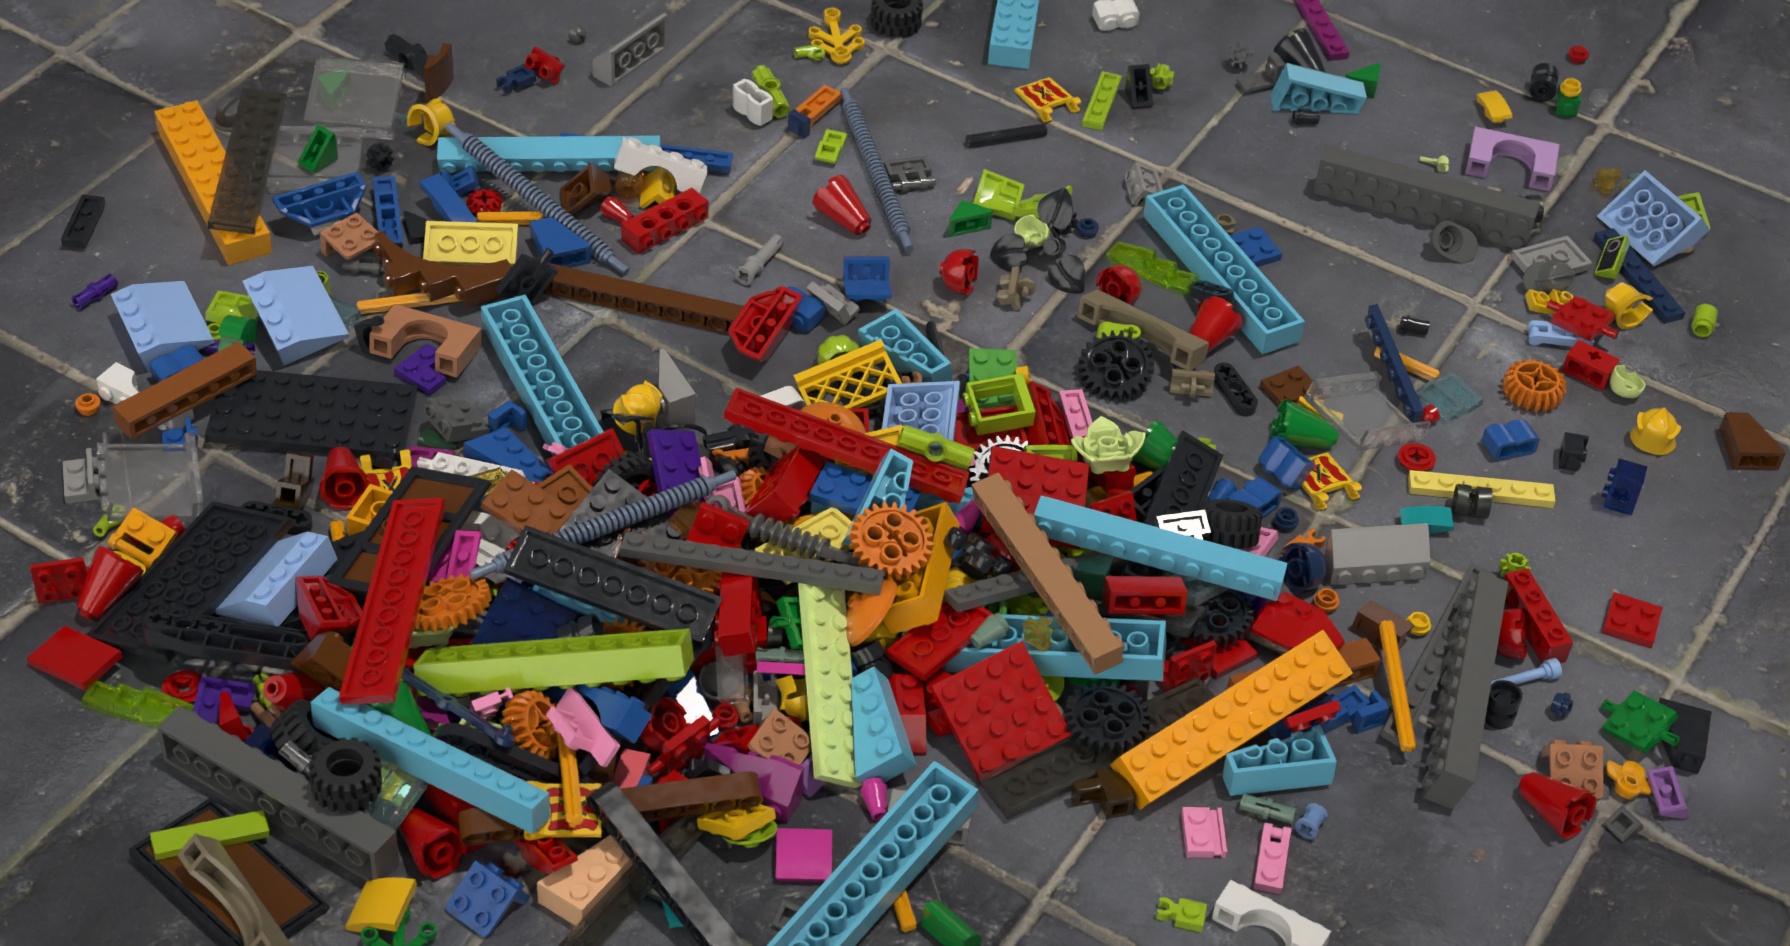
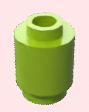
[1692,304,1718,337]

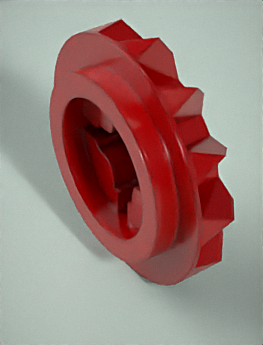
[466,188,503,214]
[1397,443,1436,472]
[162,670,202,706]

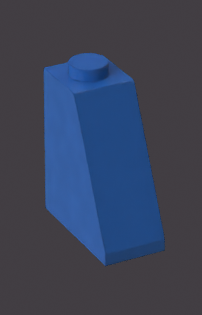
[530,217,591,268]

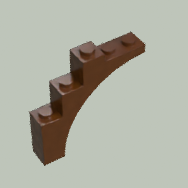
[373,231,512,308]

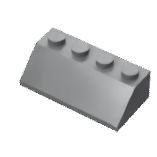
[592,13,667,87]
[1324,523,1430,585]

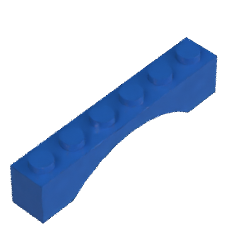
[536,684,652,743]

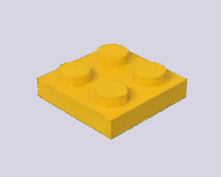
[697,804,776,840]

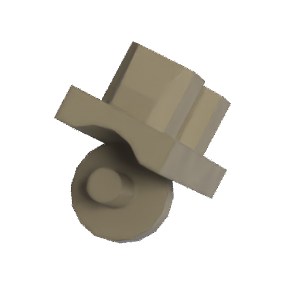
[997,266,1036,311]
[1170,368,1215,398]

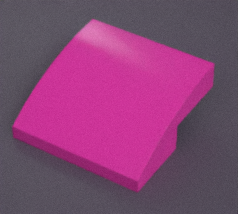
[426,530,482,585]
[757,661,806,676]
[776,828,832,882]

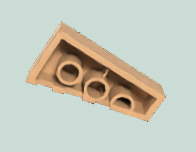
[537,835,638,930]

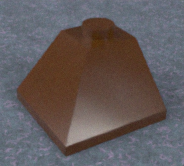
[560,163,612,216]
[291,631,351,692]

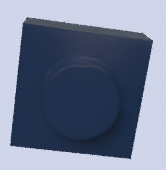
[788,109,811,139]

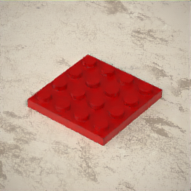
[980,446,1089,550]
[930,641,1072,783]

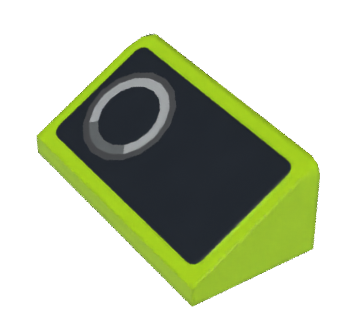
[1594,235,1630,279]

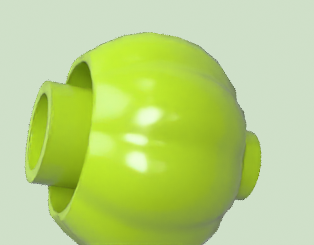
[817,335,859,365]

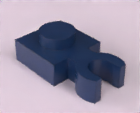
[496,64,537,93]

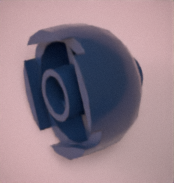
[1279,542,1327,593]

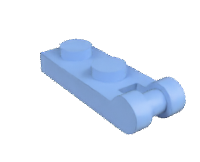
[1527,320,1594,347]

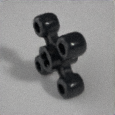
[944,527,1014,576]

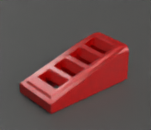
[219,690,248,740]

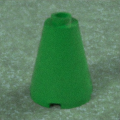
[1270,399,1339,449]
[1132,419,1176,471]
[366,680,432,736]

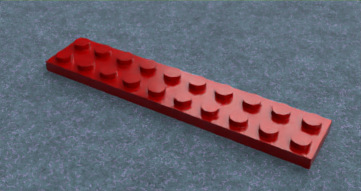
[723,388,969,504]
[339,497,446,705]

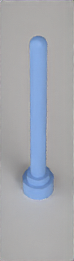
[1491,658,1562,685]

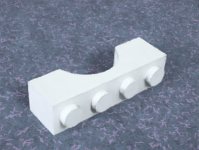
[614,137,707,193]
[96,362,194,430]
[1212,880,1331,946]

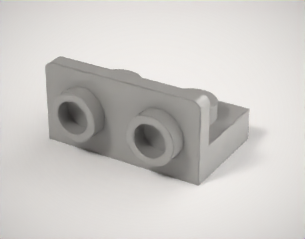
[1124,162,1163,206]
[806,281,860,325]
[63,448,101,504]

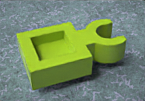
[1156,897,1207,933]

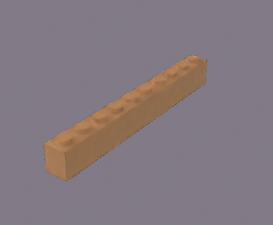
[972,472,1125,675]

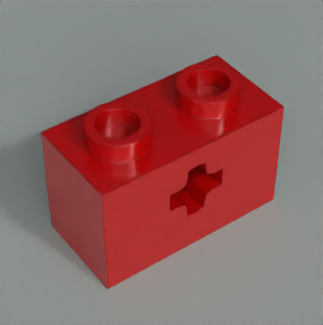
[1562,340,1621,391]

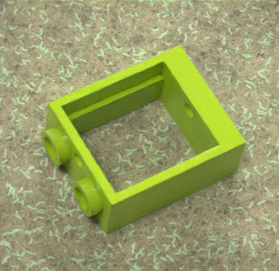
[962,373,1035,436]

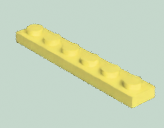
[1408,470,1556,508]

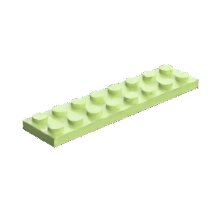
[798,583,862,788]

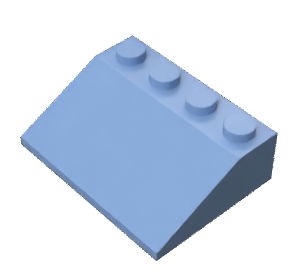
[1597,170,1710,266]
[243,266,350,366]
[111,281,215,373]
[882,381,960,456]
[215,532,337,626]

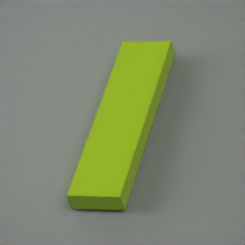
[1082,71,1122,131]
[150,810,269,860]

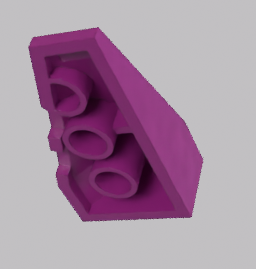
[704,743,804,823]

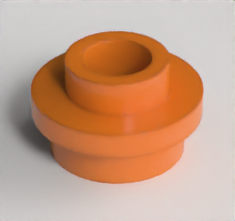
[75,393,101,416]
[1314,588,1339,612]

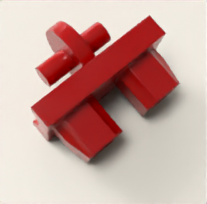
[524,47,565,84]

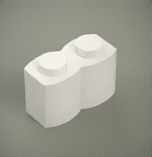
[1092,0,1140,31]
[733,79,773,126]

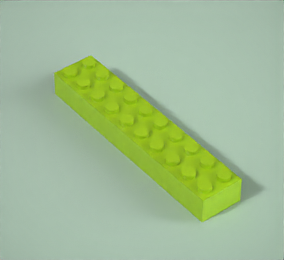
[413,628,694,699]

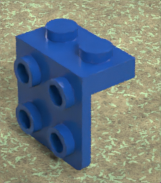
[843,256,892,302]
[446,860,530,937]

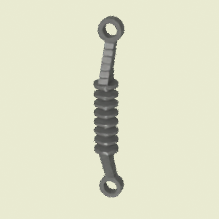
[705,495,885,578]

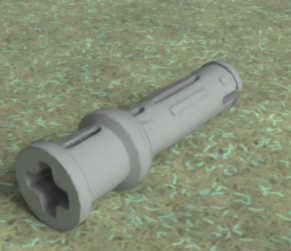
[735,234,784,285]

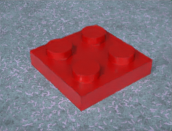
[1602,592,1663,648]
[1282,700,1341,732]

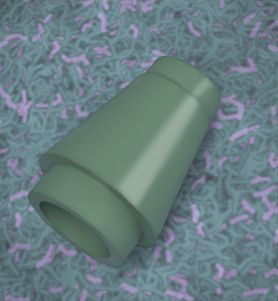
[970,613,1010,649]

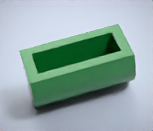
[921,900,982,946]

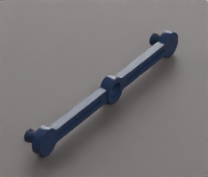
[401,668,516,747]

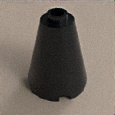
[1274,28,1326,73]

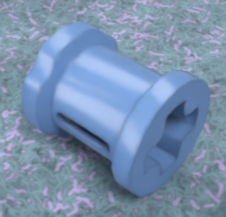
[1295,803,1328,839]

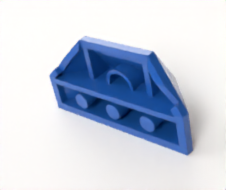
[272,172,366,228]

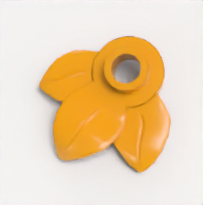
[1606,760,1653,799]

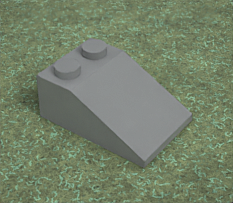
[657,348,696,431]

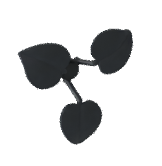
[990,188,1085,293]
[600,409,707,458]

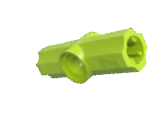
[752,65,790,119]
[897,424,974,470]

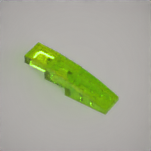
[1106,241,1198,294]
[81,680,194,726]

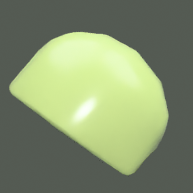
[1014,215,1050,248]
[1609,365,1646,399]

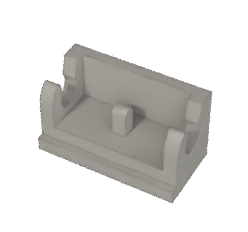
[753,670,780,724]

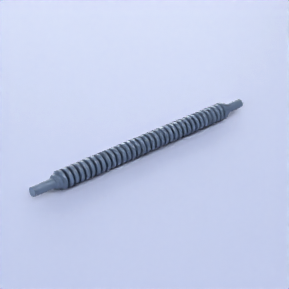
[840,87,913,252]
[445,122,630,276]
[469,470,736,580]

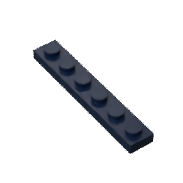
[1593,228,1685,324]
[1365,304,1424,426]

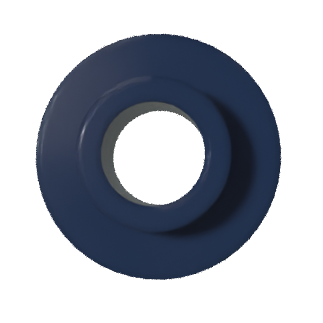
[1077,218,1099,238]
[1274,507,1299,530]
[1551,692,1573,718]

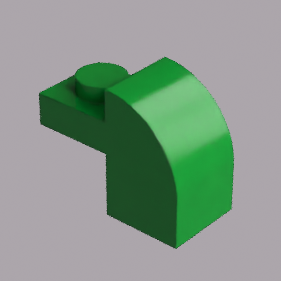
[218,315,258,351]

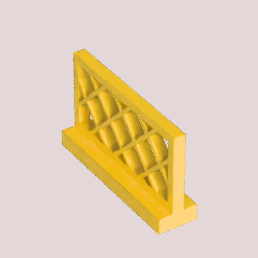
[794,339,902,408]

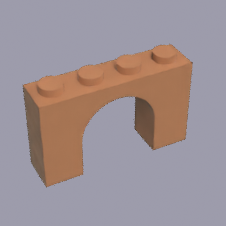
[370,304,481,378]

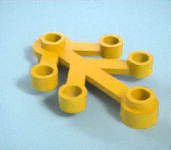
[808,8,865,64]

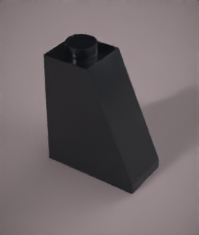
[1658,698,1712,774]

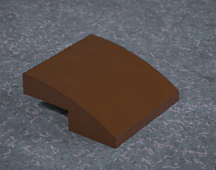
[424,43,454,102]

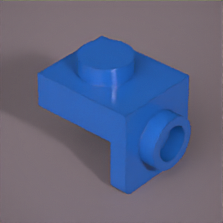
[442,167,479,196]
[488,400,527,433]

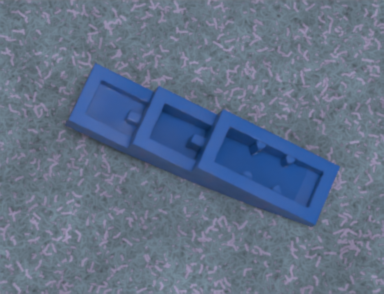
[420,173,477,222]
[373,176,403,245]
[1268,684,1371,741]

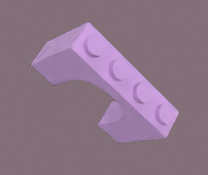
[1465,127,1560,192]

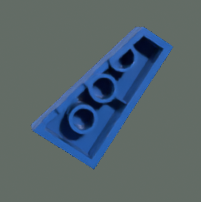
[464,427,553,483]

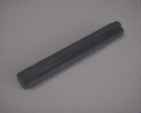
[965,124,1048,148]

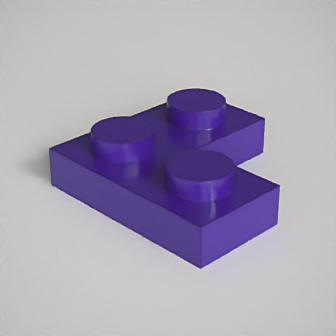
[394,343,446,396]
[193,676,256,726]

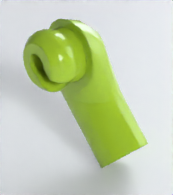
[794,45,825,61]
[93,506,125,537]

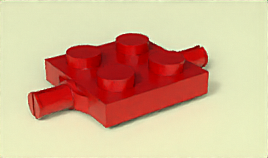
[1546,296,1619,341]
[646,715,721,777]

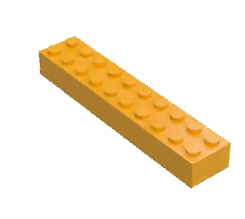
[154,100,273,266]
[1110,630,1353,810]

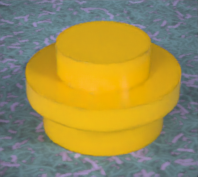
[1560,78,1582,97]
[1406,612,1431,636]

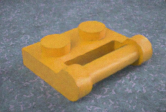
[107,507,178,569]

